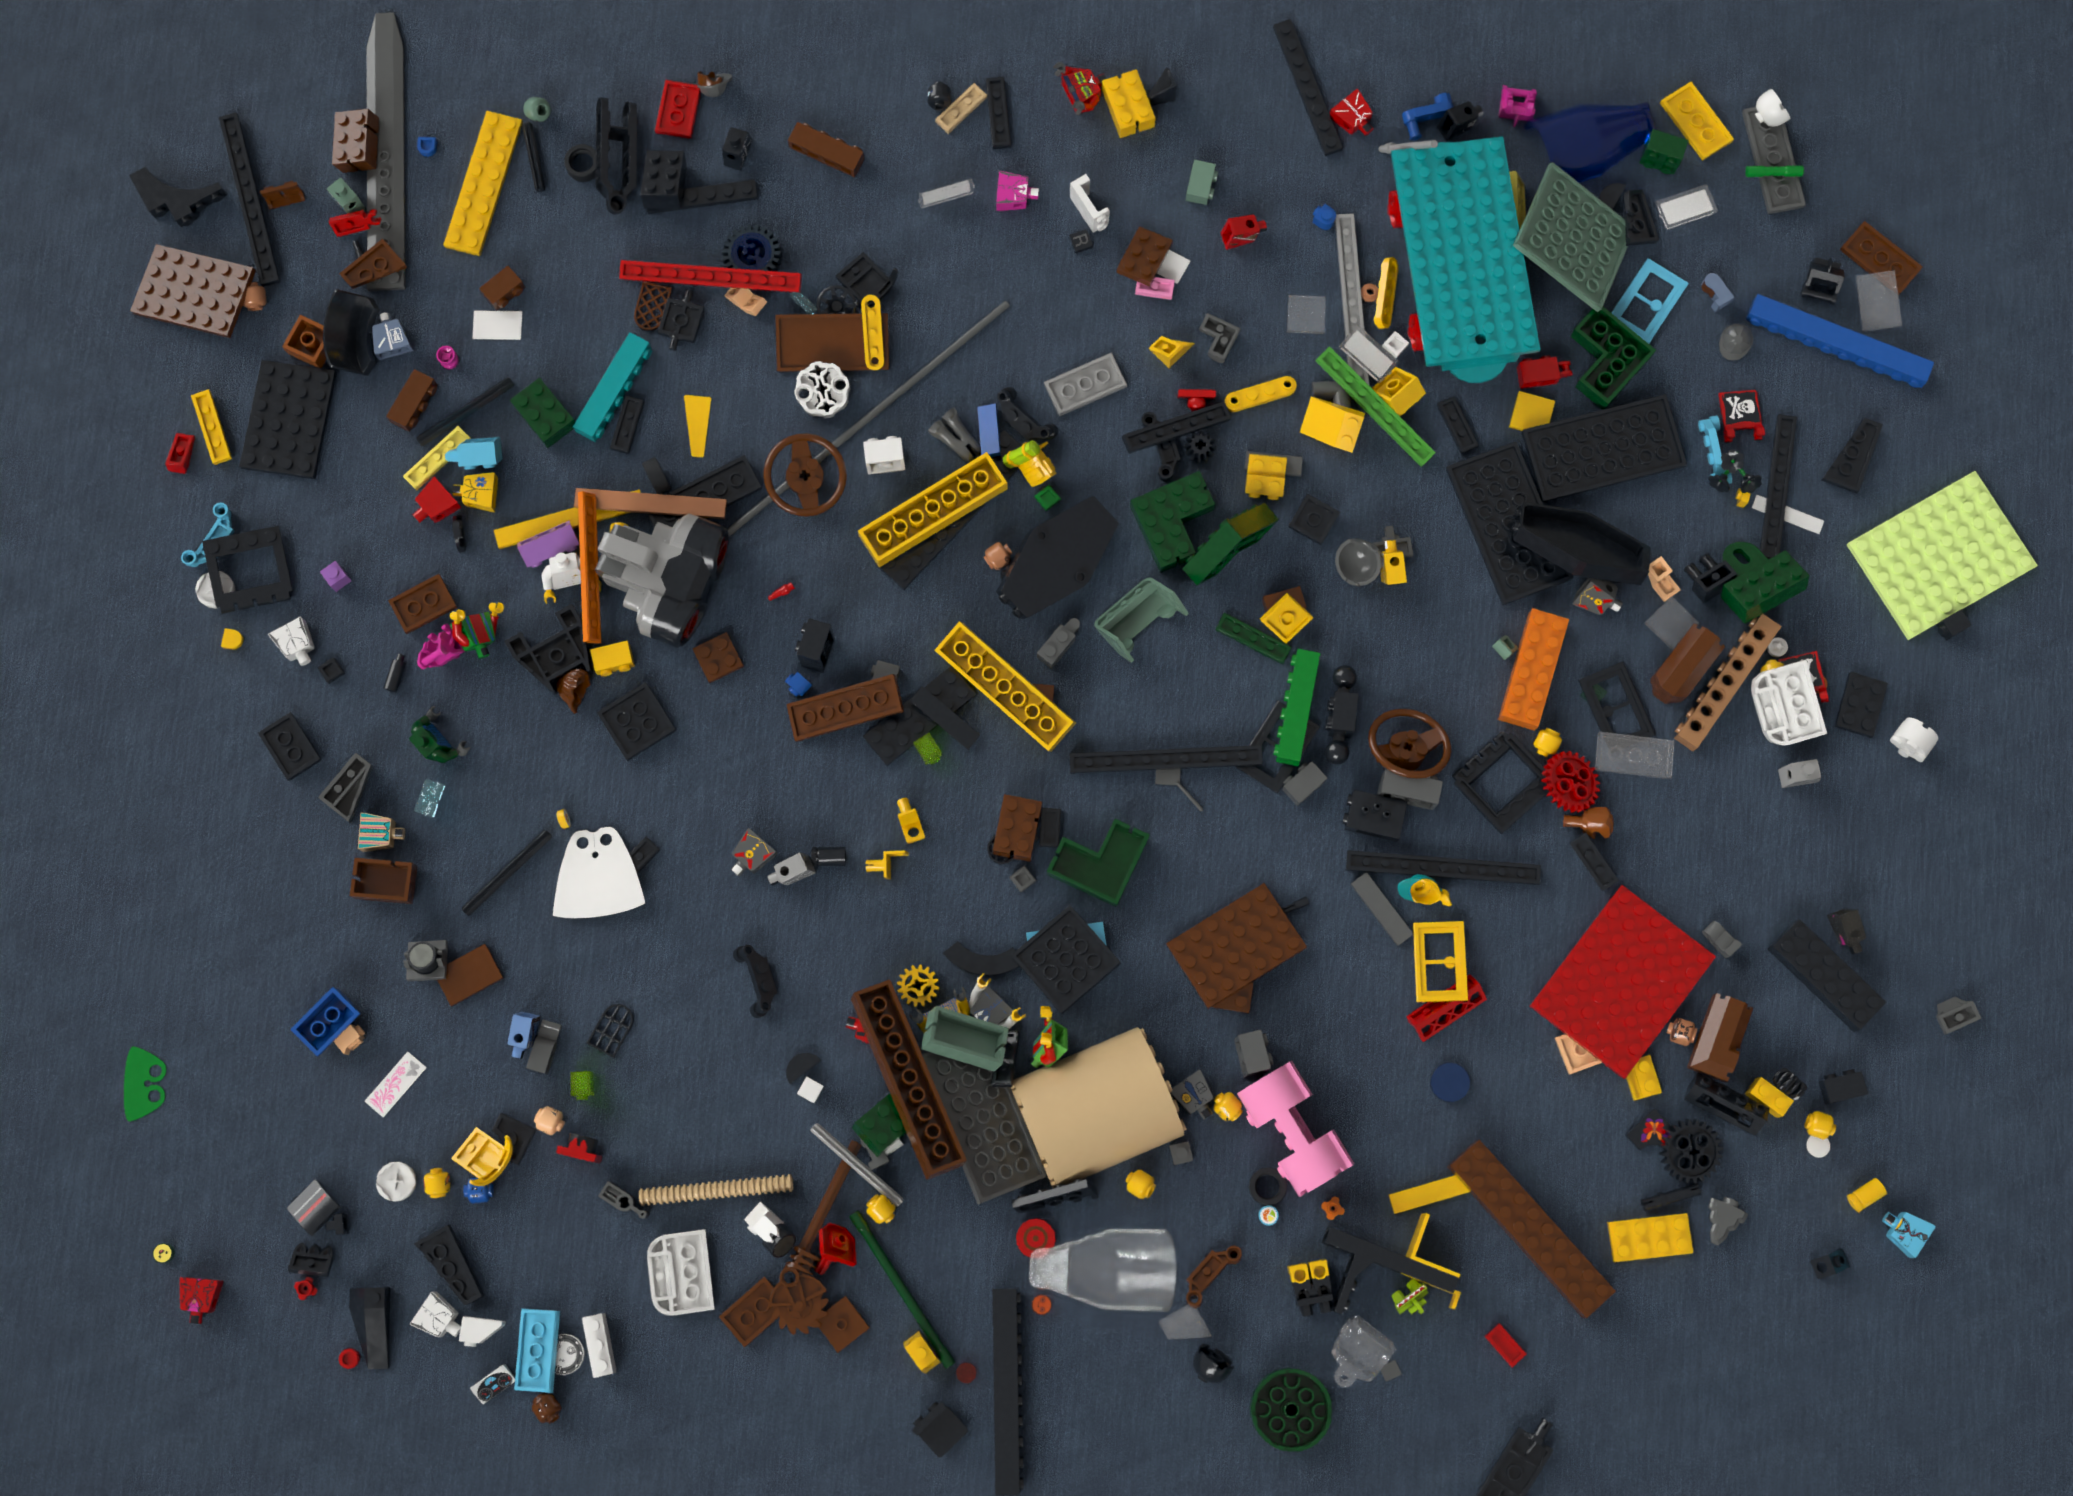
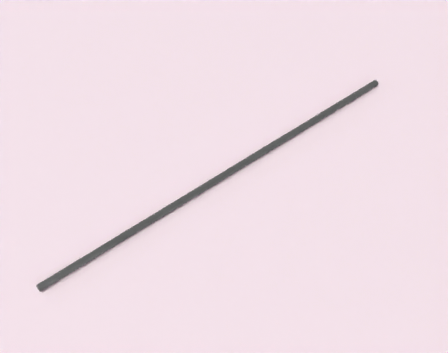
[727,301,1010,537]

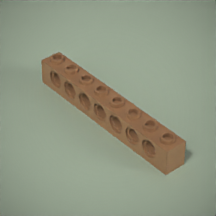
[1674,614,1782,751]

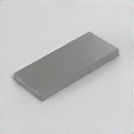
[1044,352,1127,416]

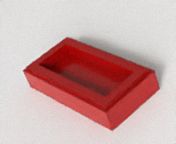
[1484,1323,1527,1367]

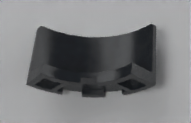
[323,289,380,376]

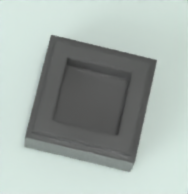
[1009,865,1036,893]

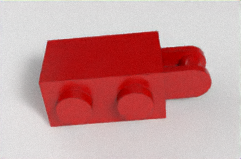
[1517,355,1573,389]

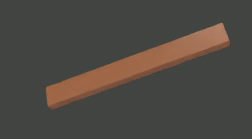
[574,488,727,519]

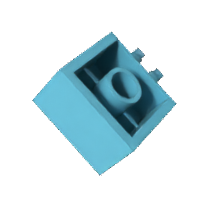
[445,437,503,469]

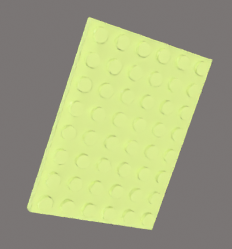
[1846,471,2038,640]

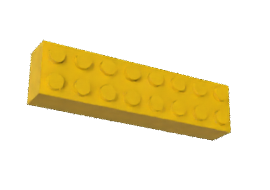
[858,452,1008,567]
[935,621,1076,752]

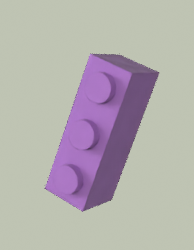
[517,521,580,568]

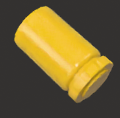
[1847,1178,1887,1213]

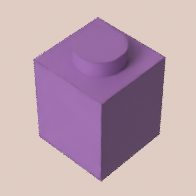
[320,561,352,592]

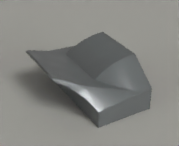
[1936,997,1982,1035]

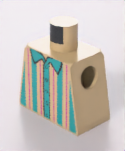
[358,813,405,852]

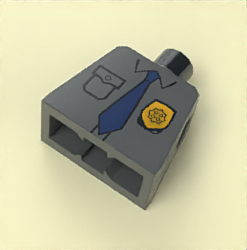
[1170,1070,1214,1120]

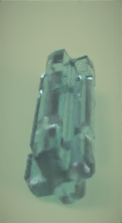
[790,293,817,314]

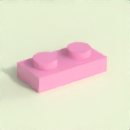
[1135,277,1175,300]

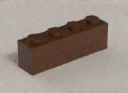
[788,122,865,178]

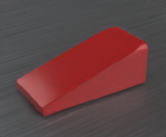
[165,433,195,474]

